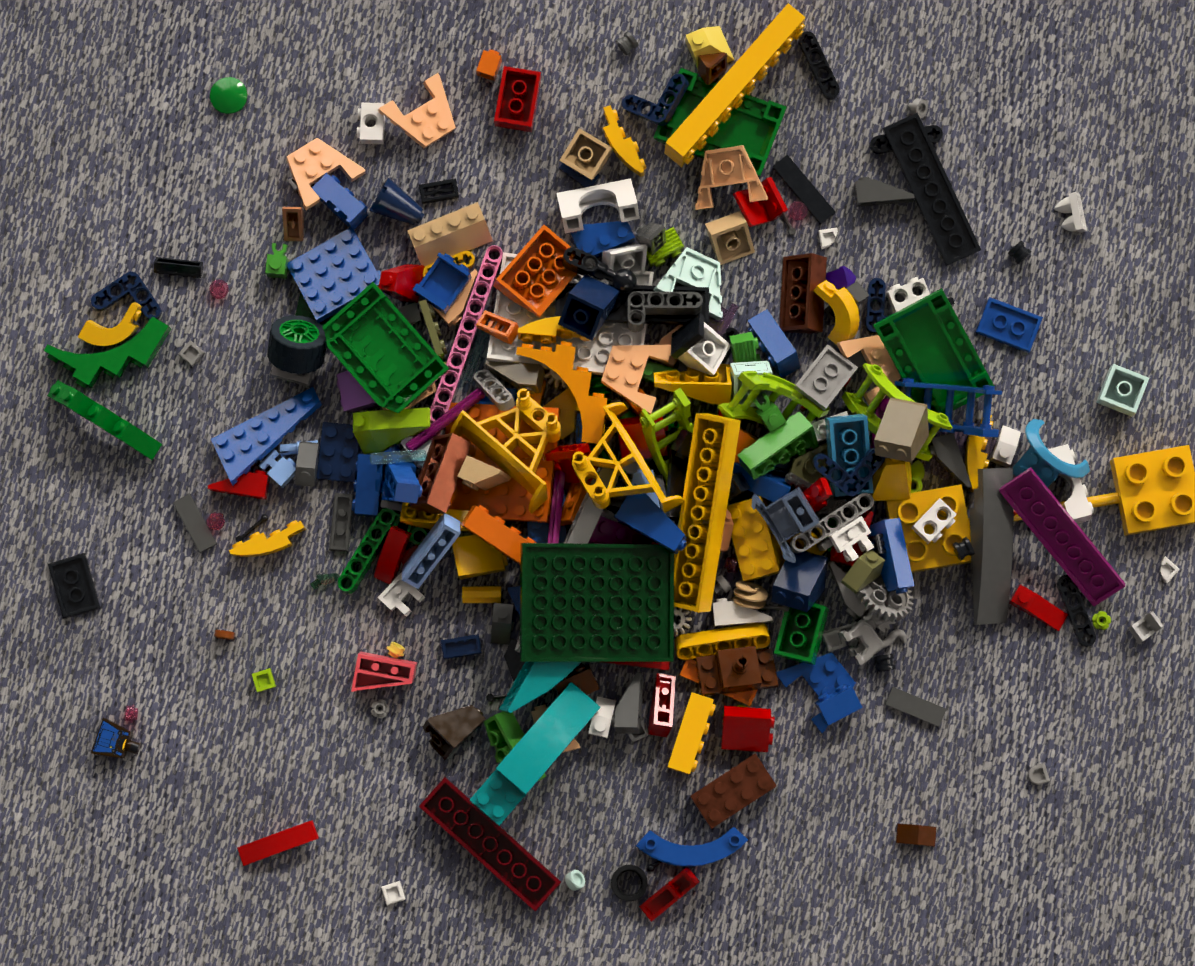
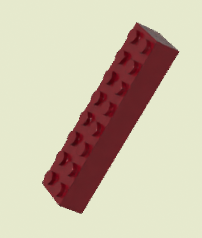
[419,777,562,911]

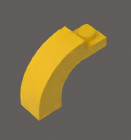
[814,280,860,344]
[78,302,142,346]

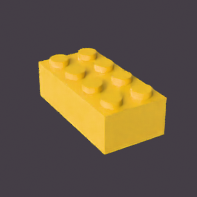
[727,496,783,581]
[667,692,716,775]

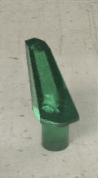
[310,573,340,590]

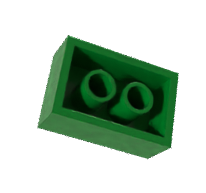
[774,603,829,665]

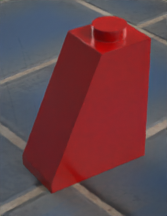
[379,264,425,303]

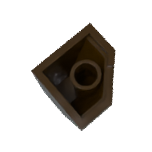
[422,705,486,760]

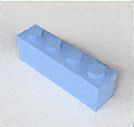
[402,513,461,589]

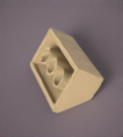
[407,202,493,267]

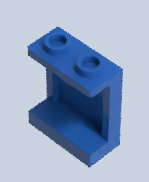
[413,253,472,314]

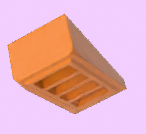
[475,310,519,345]

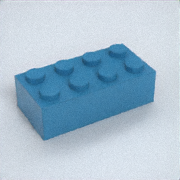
[825,414,873,497]

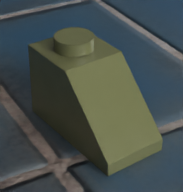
[841,549,885,594]

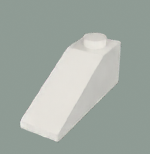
[712,598,773,627]

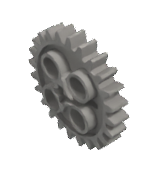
[856,575,914,623]

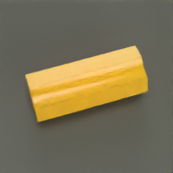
[462,586,501,603]

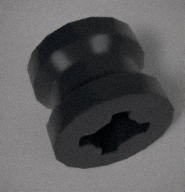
[1008,241,1032,264]
[952,537,975,561]
[875,654,896,672]

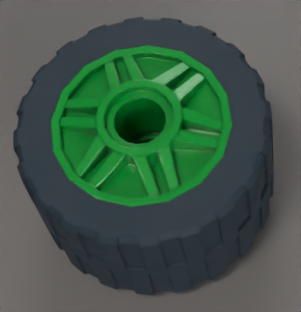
[267,315,327,374]

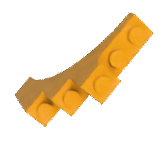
[516,341,608,444]

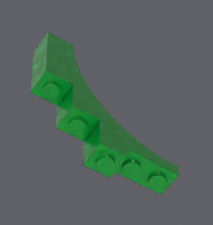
[44,317,171,388]
[47,380,162,460]

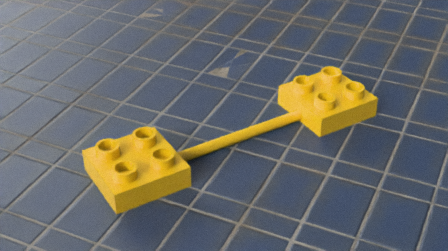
[884,445,1195,573]

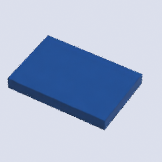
[976,297,1043,353]

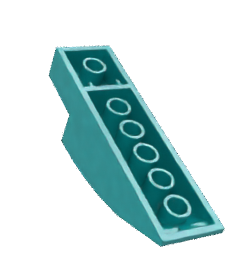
[499,662,581,713]
[469,682,601,826]

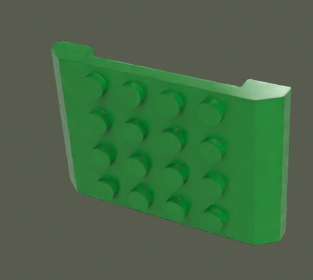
[654,68,787,178]
[873,288,994,414]

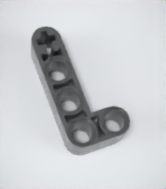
[627,291,703,333]

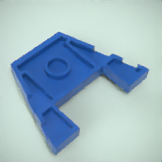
[776,653,856,733]

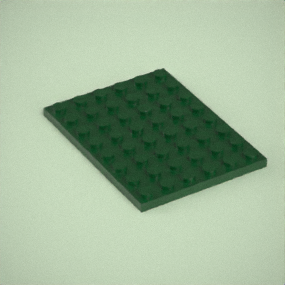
[520,543,674,662]

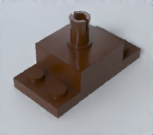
[695,646,778,696]

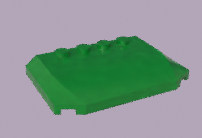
[322,282,449,413]

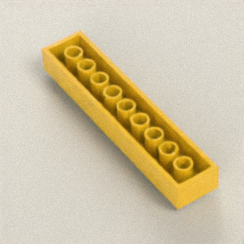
[664,3,806,168]
[674,413,741,613]

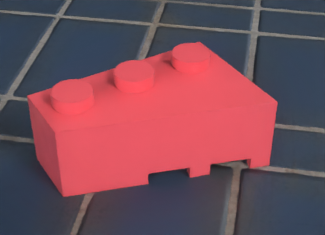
[351,652,418,692]

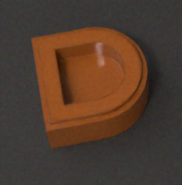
[214,630,235,640]

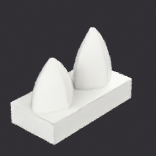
[1054,192,1087,233]

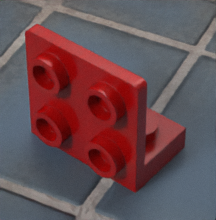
[733,177,788,227]
[545,443,596,483]

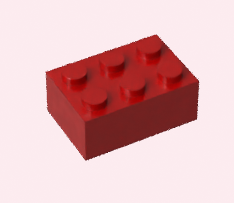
[494,66,542,132]

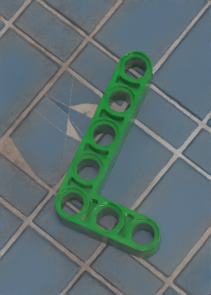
[338,508,428,594]

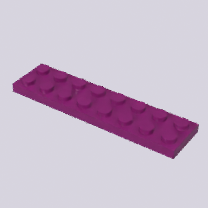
[999,467,1126,607]

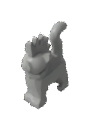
[838,609,907,665]

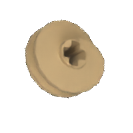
[732,581,768,609]

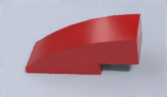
[374,526,412,585]
[639,866,700,922]

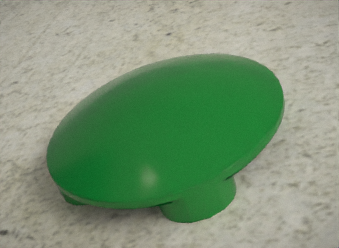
[210,77,247,114]

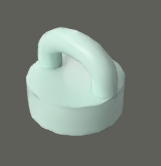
[565,870,585,891]

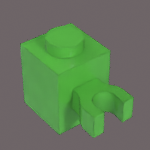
[265,243,289,279]
[753,393,786,432]

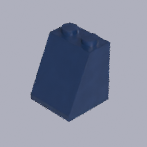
[558,274,619,341]
[771,551,828,612]

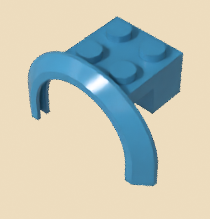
[1013,419,1090,488]

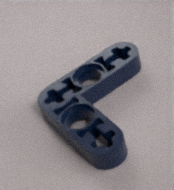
[622,74,689,126]
[91,272,162,320]
[865,278,888,334]
[812,448,885,496]

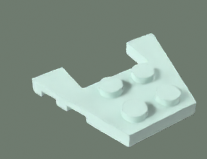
[654,247,723,320]

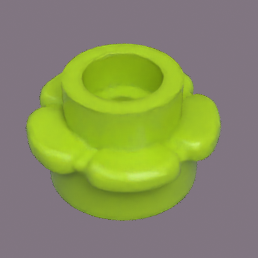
[1092,611,1111,630]

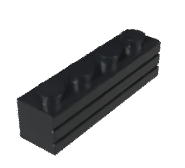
[154,257,203,278]

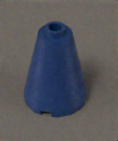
[369,178,424,225]

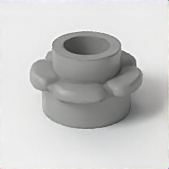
[371,699,390,718]

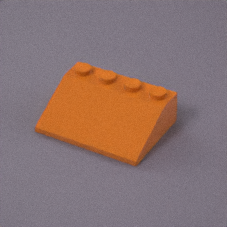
[493,225,586,317]

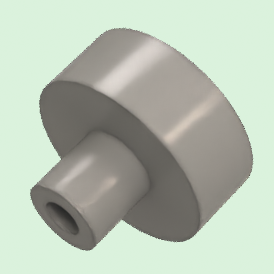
[908,98,928,118]
[714,574,732,593]

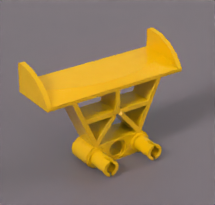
[450,389,562,514]
[572,402,684,513]

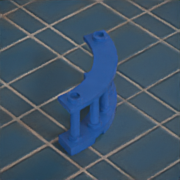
[894,378,1002,437]
[636,827,748,867]

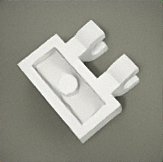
[828,516,874,562]
[378,572,425,617]

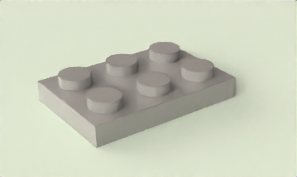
[794,344,858,411]

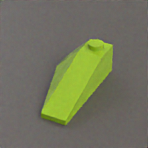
[353,408,430,454]

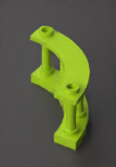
[842,363,953,462]
[717,371,831,424]
[639,388,694,490]

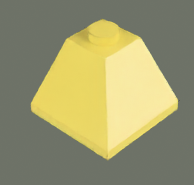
[685,26,734,69]

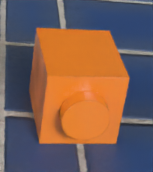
[476,50,502,81]

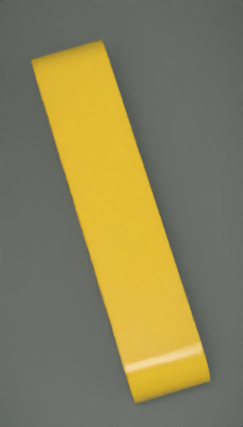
[674,623,770,660]

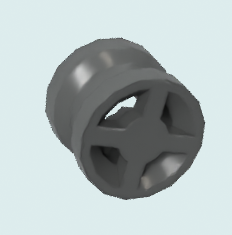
[615,31,639,55]

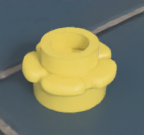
[387,642,405,659]

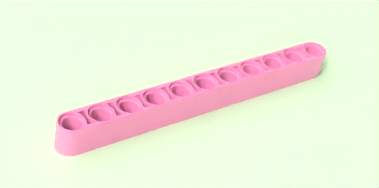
[430,245,503,440]

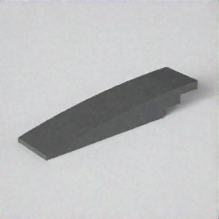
[969,468,1014,625]

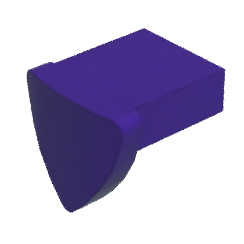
[826,266,856,290]

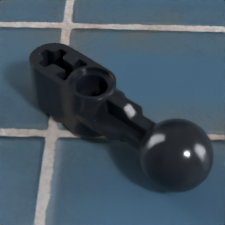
[562,247,637,293]

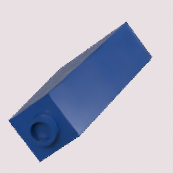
[733,462,792,502]
[615,484,687,554]
[867,518,915,594]

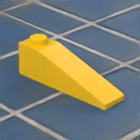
[654,364,732,405]

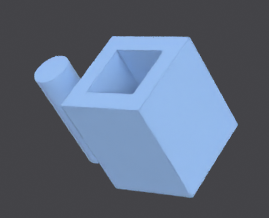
[258,449,296,488]

